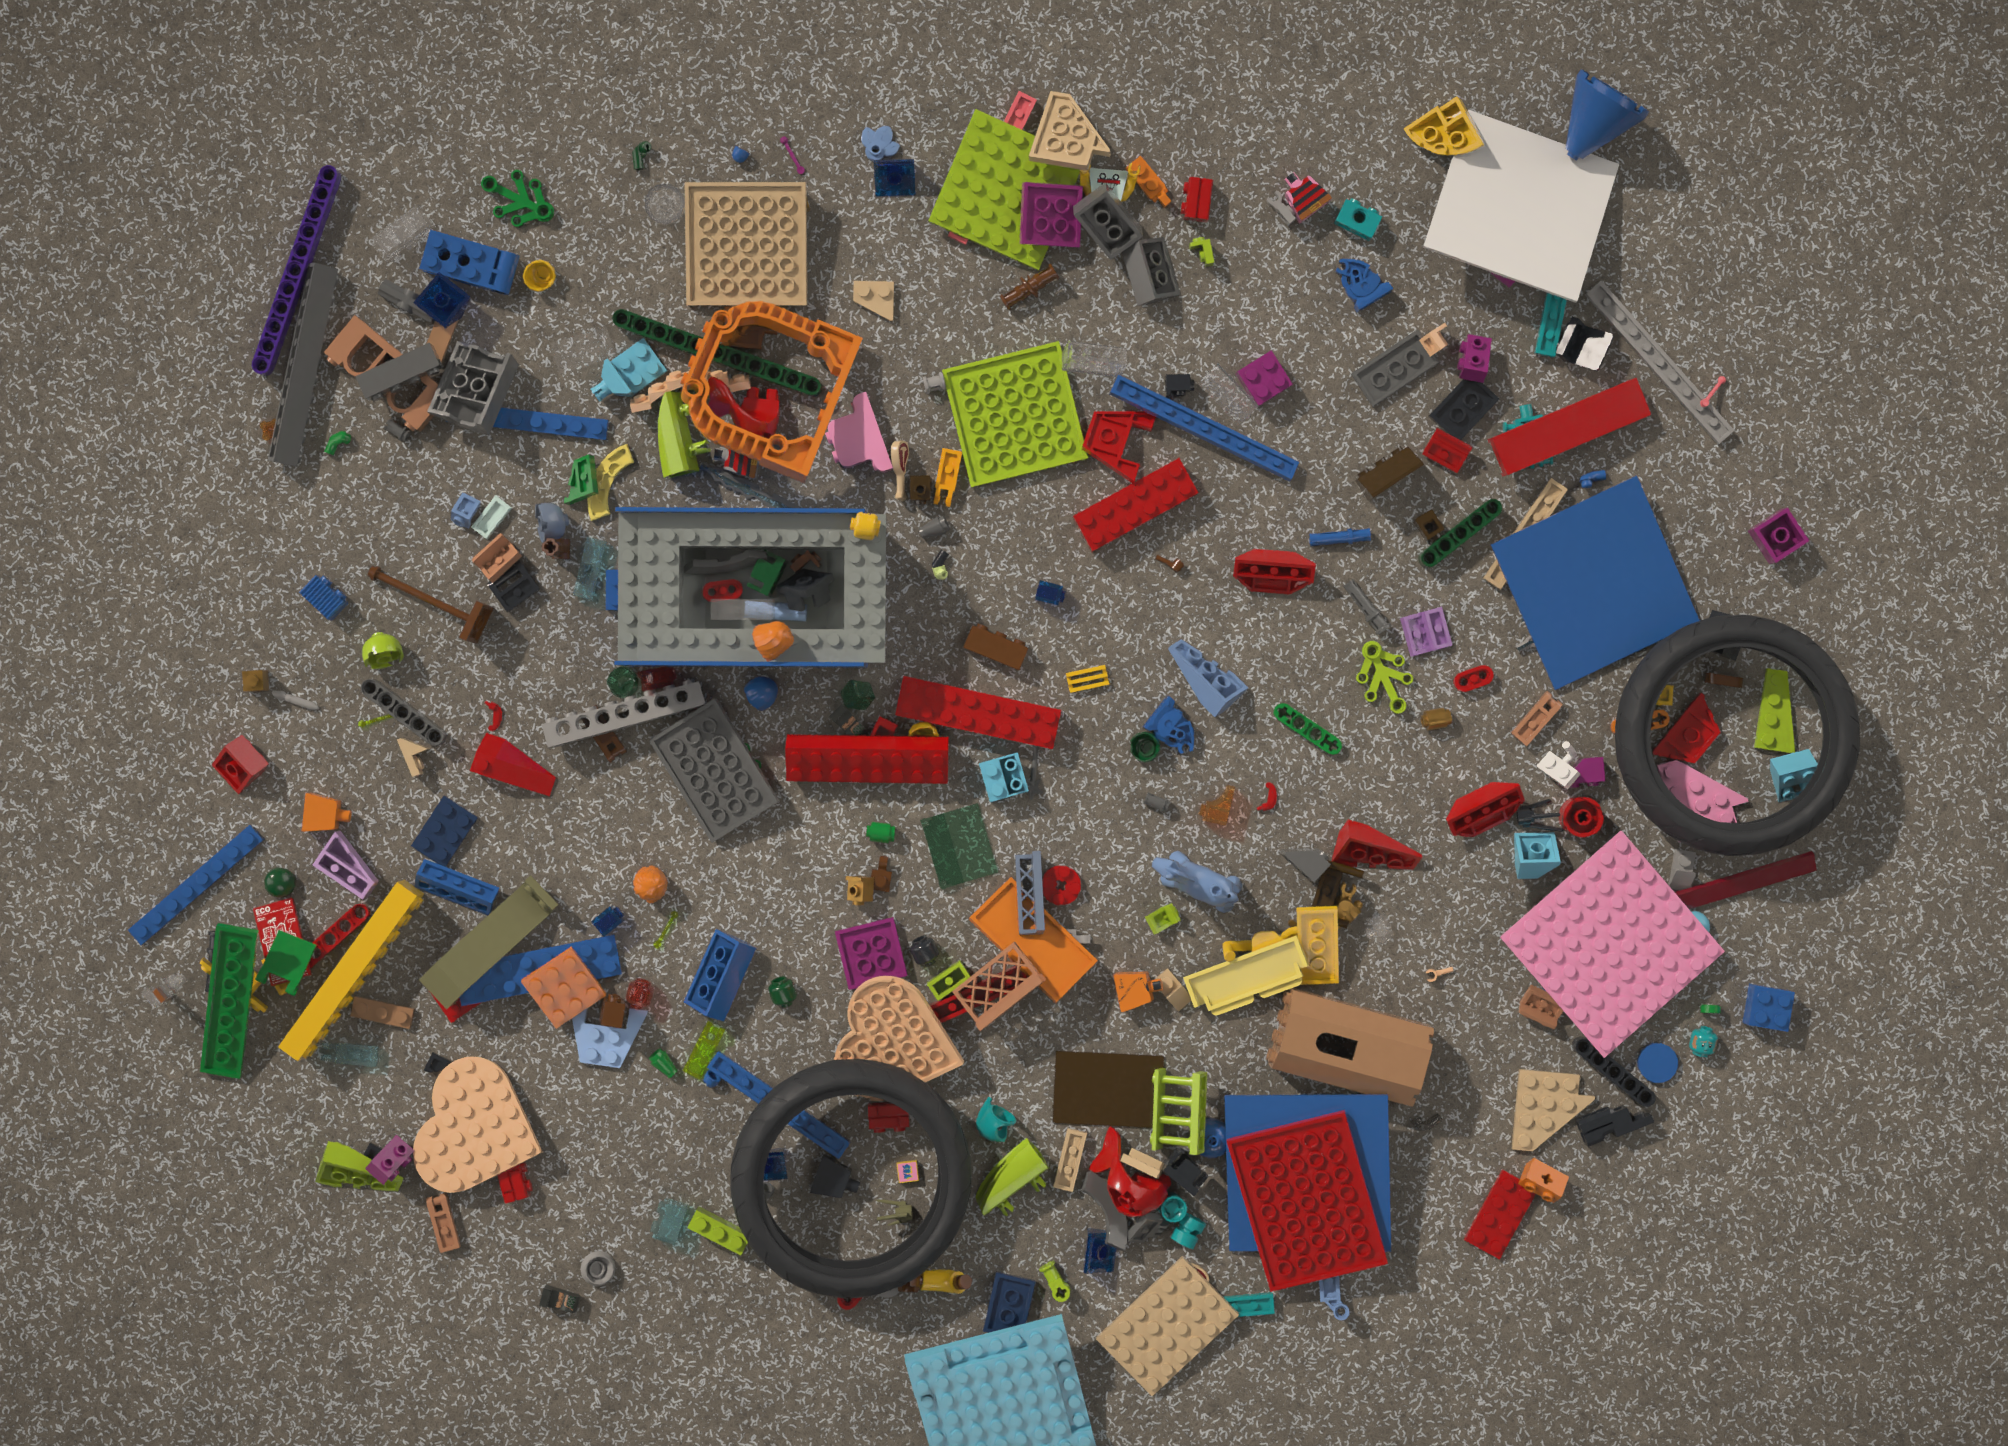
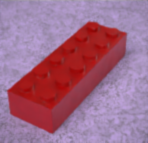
[1072,458,1198,552]

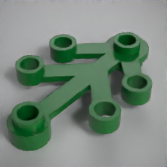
[481,170,555,228]

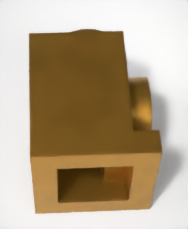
[846,876,874,905]

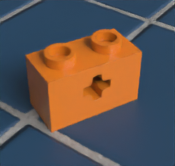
[1518,1158,1569,1203]

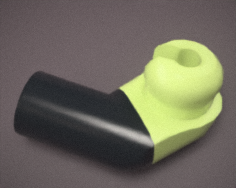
[931,549,949,580]

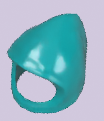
[976,1097,1017,1142]

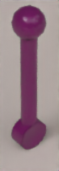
[780,136,805,175]

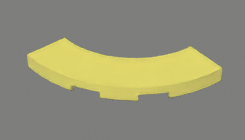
[587,444,634,521]

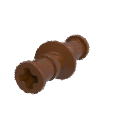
[1000,263,1060,311]

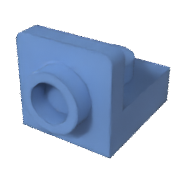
[451,492,481,529]

